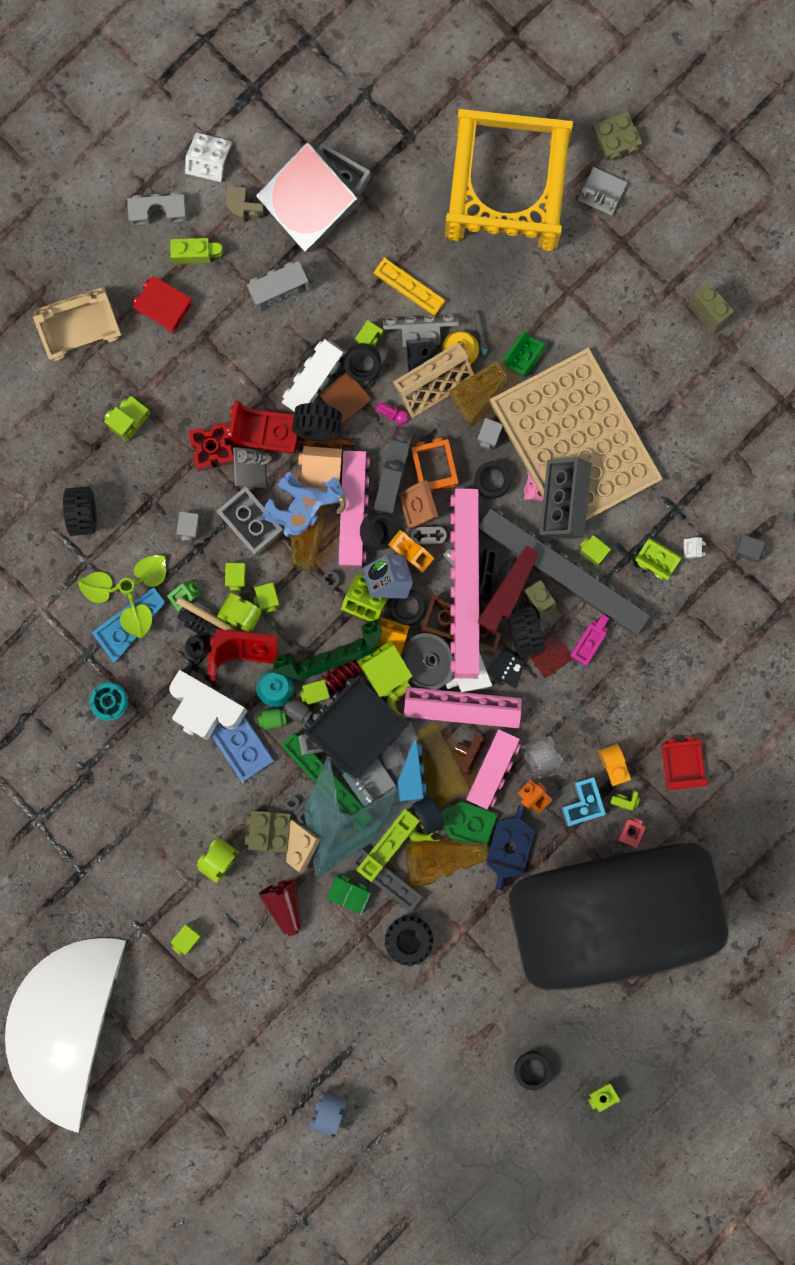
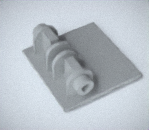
[578,167,628,216]
[233,448,272,488]
[343,758,396,807]

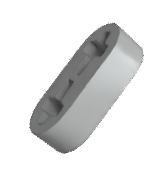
[411,527,447,546]

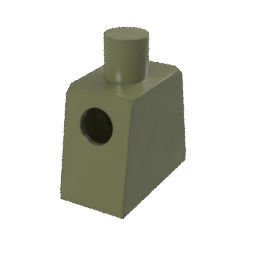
[521,579,556,620]

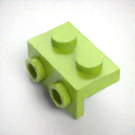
[635,537,682,580]

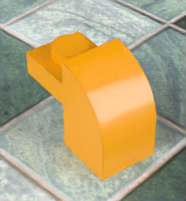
[388,530,434,573]
[598,744,631,786]

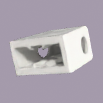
[446,653,492,693]

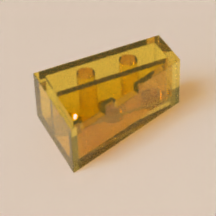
[449,360,507,427]

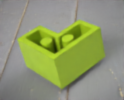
[104,396,151,442]

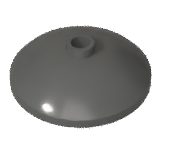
[402,633,454,690]

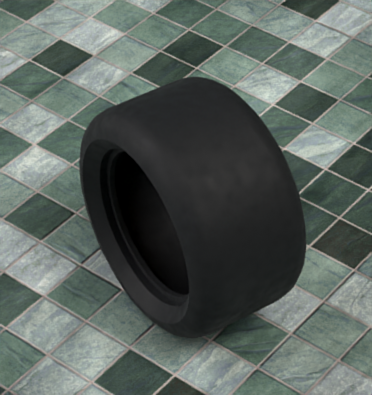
[509,843,729,990]

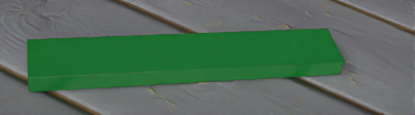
[280,732,373,830]

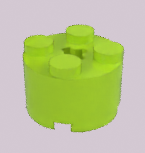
[217,593,263,632]
[197,838,240,884]

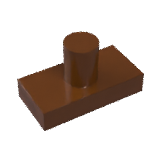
[454,734,486,775]

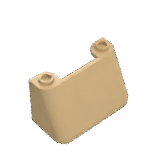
[33,287,121,360]

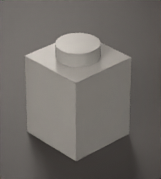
[477,418,503,450]
[176,512,200,542]

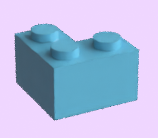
[561,777,606,826]

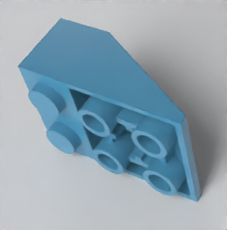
[398,740,427,802]

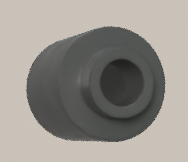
[284,699,314,725]

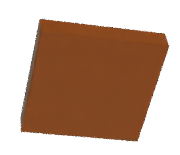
[318,373,372,424]

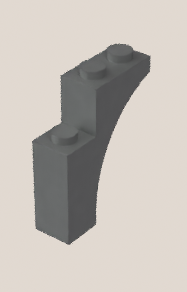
[374,426,415,514]

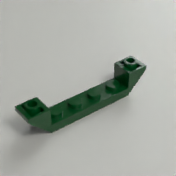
[273,619,382,680]

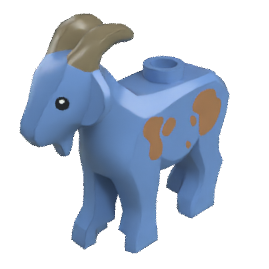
[260,472,346,537]

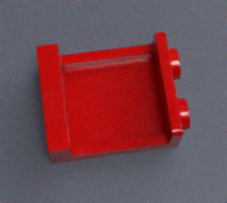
[133,276,193,335]
[661,737,708,791]

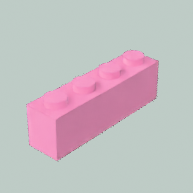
[466,729,521,810]

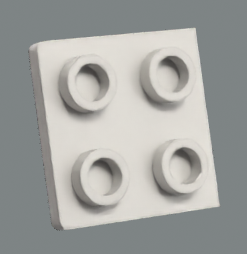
[185,133,232,182]

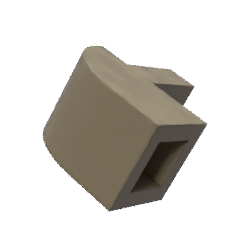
[226,186,265,223]

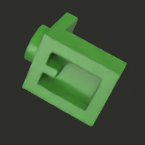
[167,580,202,611]

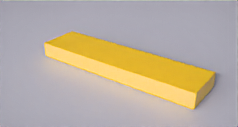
[373,257,446,316]

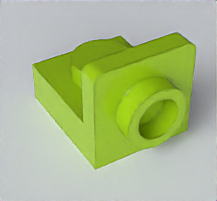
[609,791,640,811]

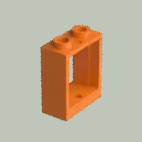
[411,438,459,492]

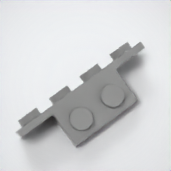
[383,314,459,347]

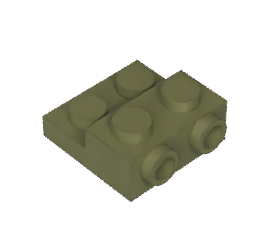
[592,112,642,161]
[245,811,291,853]

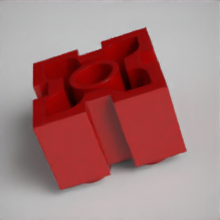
[188,423,234,472]

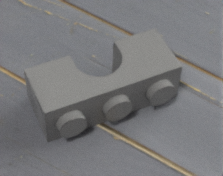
[127,192,187,226]

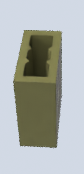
[688,282,734,334]

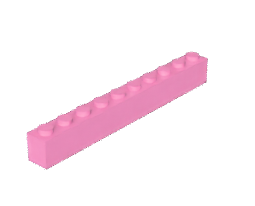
[450,488,479,679]

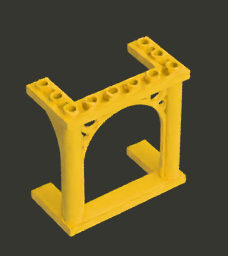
[445,109,573,251]

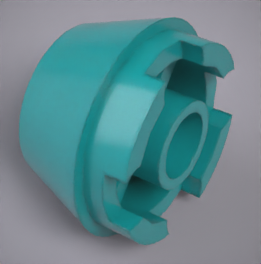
[256,669,295,707]
[89,682,128,721]

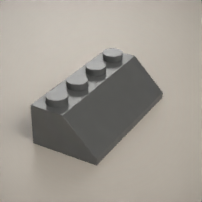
[539,458,592,539]

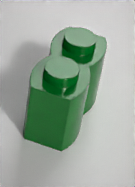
[326,875,371,914]

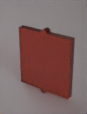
[529,634,573,678]

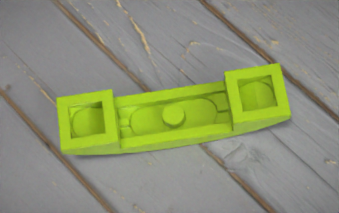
[357,809,420,882]

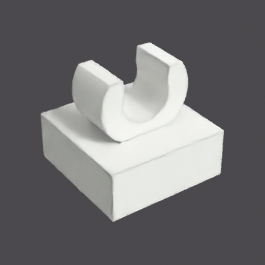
[684,537,706,559]

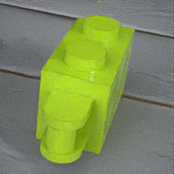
[170,238,223,264]

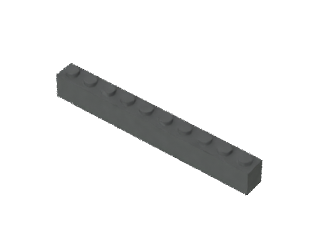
[478,509,650,637]

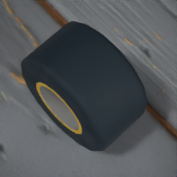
[412,797,444,835]

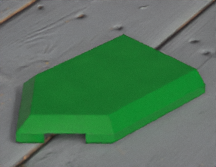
[440,801,498,850]

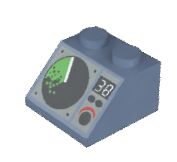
[363,554,413,599]

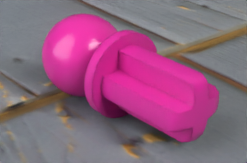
[376,401,409,425]

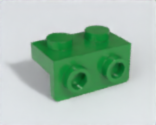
[503,330,547,378]

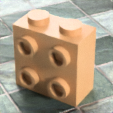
[298,446,342,491]

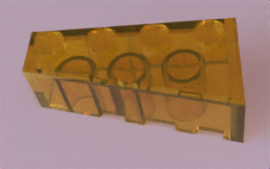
[291,496,330,571]

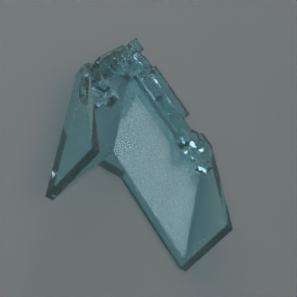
[304,757,398,878]

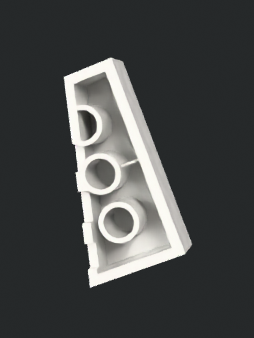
[282,339,347,411]

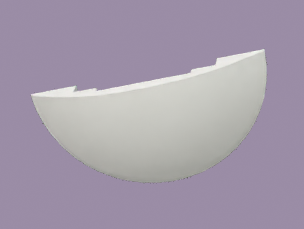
[5,938,126,1133]

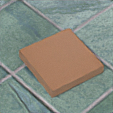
[398,480,438,529]

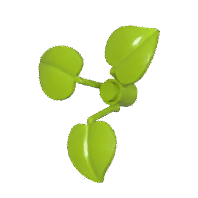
[78,555,166,638]

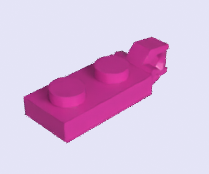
[570,614,609,666]

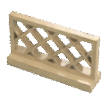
[393,342,476,418]

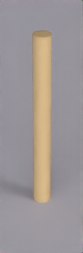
[176,596,242,632]

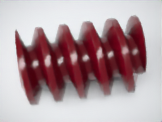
[321,659,364,692]

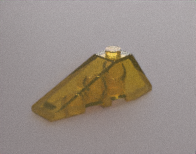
[418,722,470,807]
[406,841,487,888]

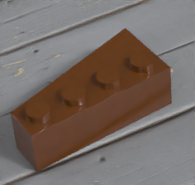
[421,594,501,657]

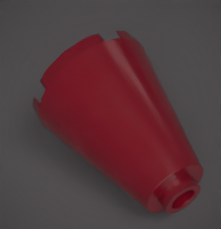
[259,879,302,936]

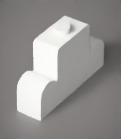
[170,670,247,740]

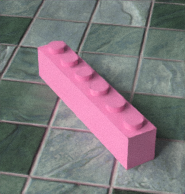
[339,451,370,568]
[404,687,522,728]

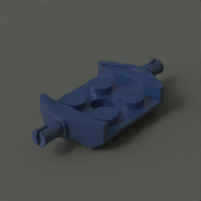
[486,805,535,891]

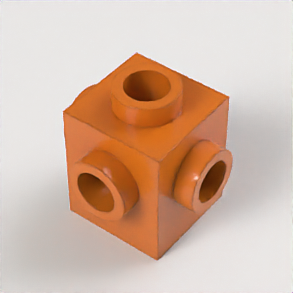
[517,779,552,814]

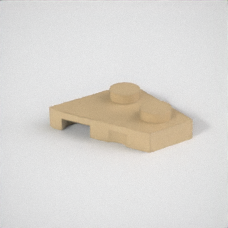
[286,820,321,873]

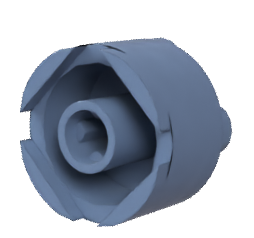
[309,1092,348,1138]

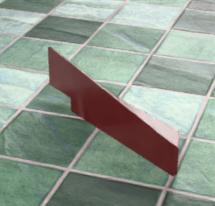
[478,546,539,632]

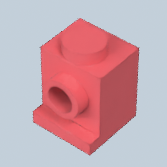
[617,817,646,849]

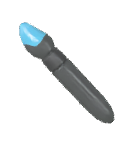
[474,310,488,356]

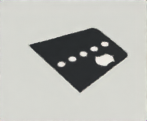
[487,651,524,689]

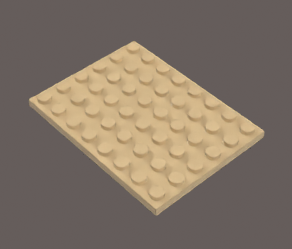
[489,348,663,521]

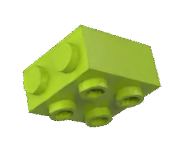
[341,573,389,621]
[357,641,413,697]

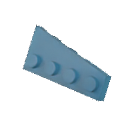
[91,587,165,663]

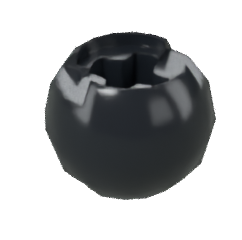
[185,635,209,659]

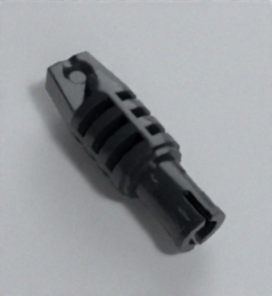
[177,610,218,637]

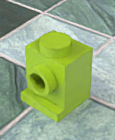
[355,320,383,347]
[588,1081,620,1112]

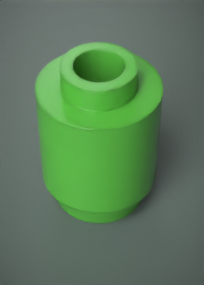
[258,709,286,730]

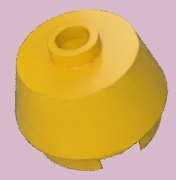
[441,331,479,368]

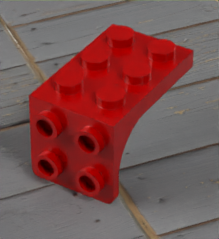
[227,400,299,454]
[207,629,278,681]

